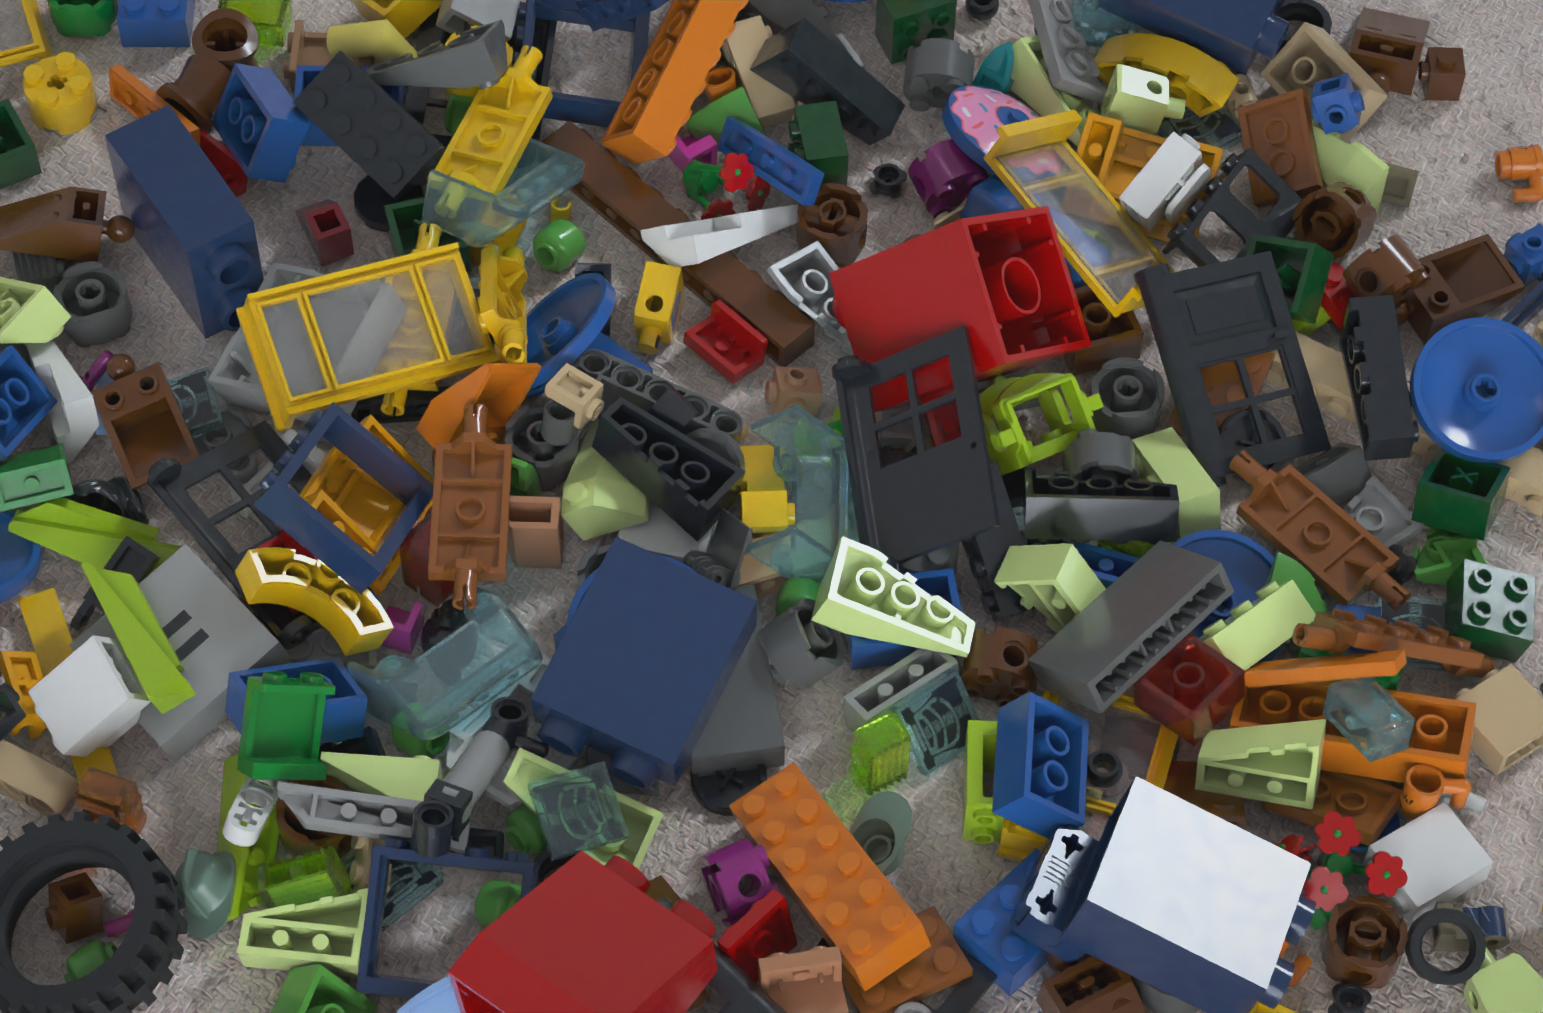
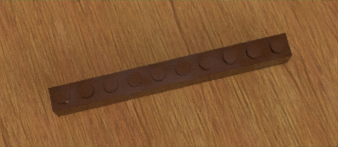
[539,121,815,367]

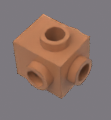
[765,366,823,420]

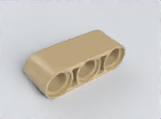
[0,739,80,817]

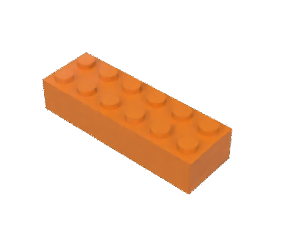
[600,0,749,165]
[1230,671,1477,783]
[729,762,931,992]

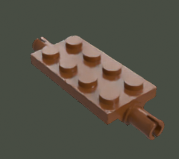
[428,404,513,610]
[1229,450,1411,612]
[1293,608,1495,678]

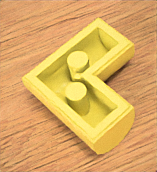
[326,19,418,63]

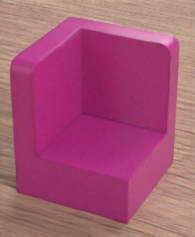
[668,135,718,173]
[381,601,424,655]

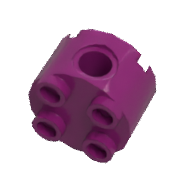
[908,139,988,219]
[700,838,781,928]

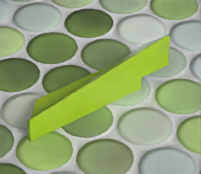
[8,497,182,576]
[80,562,197,715]
[217,753,279,922]

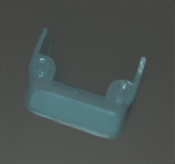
[421,138,585,247]
[746,404,859,579]
[347,587,543,740]

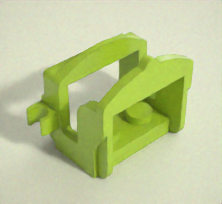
[979,372,1104,476]

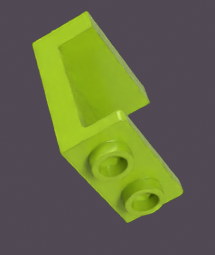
[962,720,1005,845]

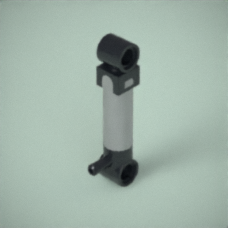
[410,696,549,858]

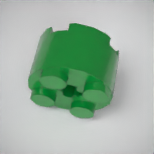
[47,0,118,37]

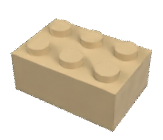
[1260,22,1388,143]

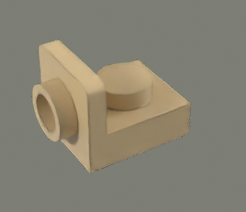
[544,363,604,429]

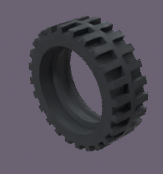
[0,812,188,1013]

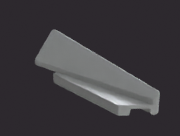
[277,782,471,853]

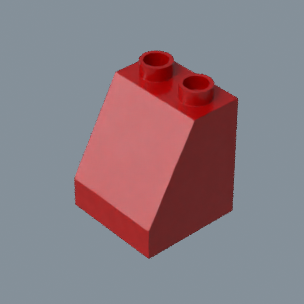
[829,206,1092,413]
[448,850,718,1013]

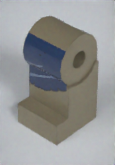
[1431,902,1510,951]

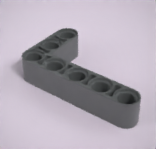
[541,349,744,446]

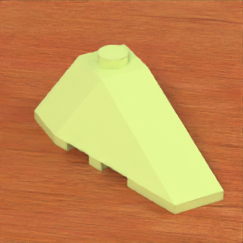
[1011,35,1098,147]
[1312,119,1389,212]
[0,277,71,344]
[561,420,650,541]
[811,536,976,657]
[503,748,664,869]

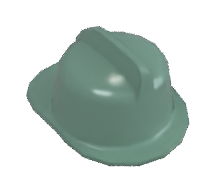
[849,791,912,876]
[175,848,236,939]

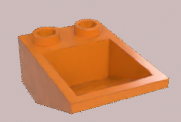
[416,363,542,465]

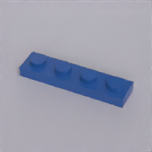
[717,117,825,206]

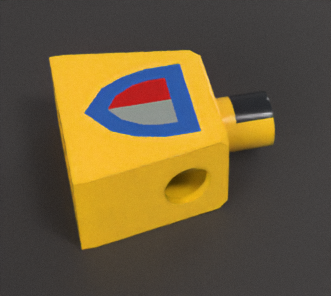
[634,261,685,354]

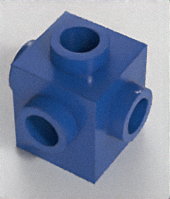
[1311,73,1365,134]
[1504,224,1543,287]

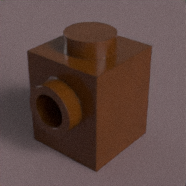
[1418,47,1466,101]
[45,872,103,944]

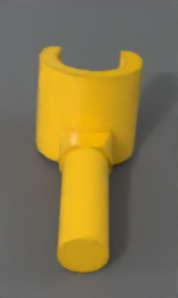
[549,197,572,223]

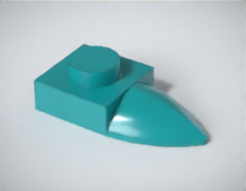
[972,42,1014,95]

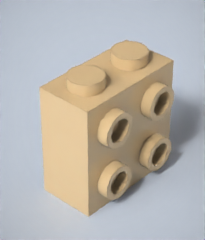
[1452,664,1543,776]

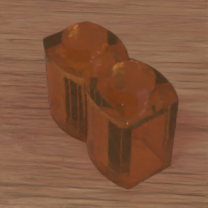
[76,766,147,834]

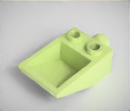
[320,752,474,811]

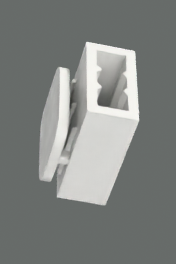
[1119,131,1211,232]
[28,635,151,757]
[1363,802,1494,925]

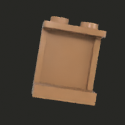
[284,20,378,93]

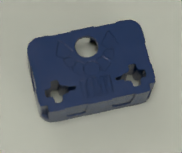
[1010,824,1099,963]

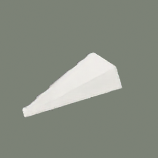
[640,204,798,267]
[24,340,100,463]

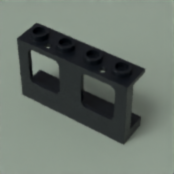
[1162,148,1302,267]

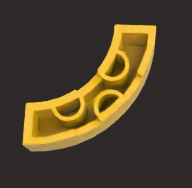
[1093,33,1239,118]
[739,445,795,533]
[235,547,394,656]

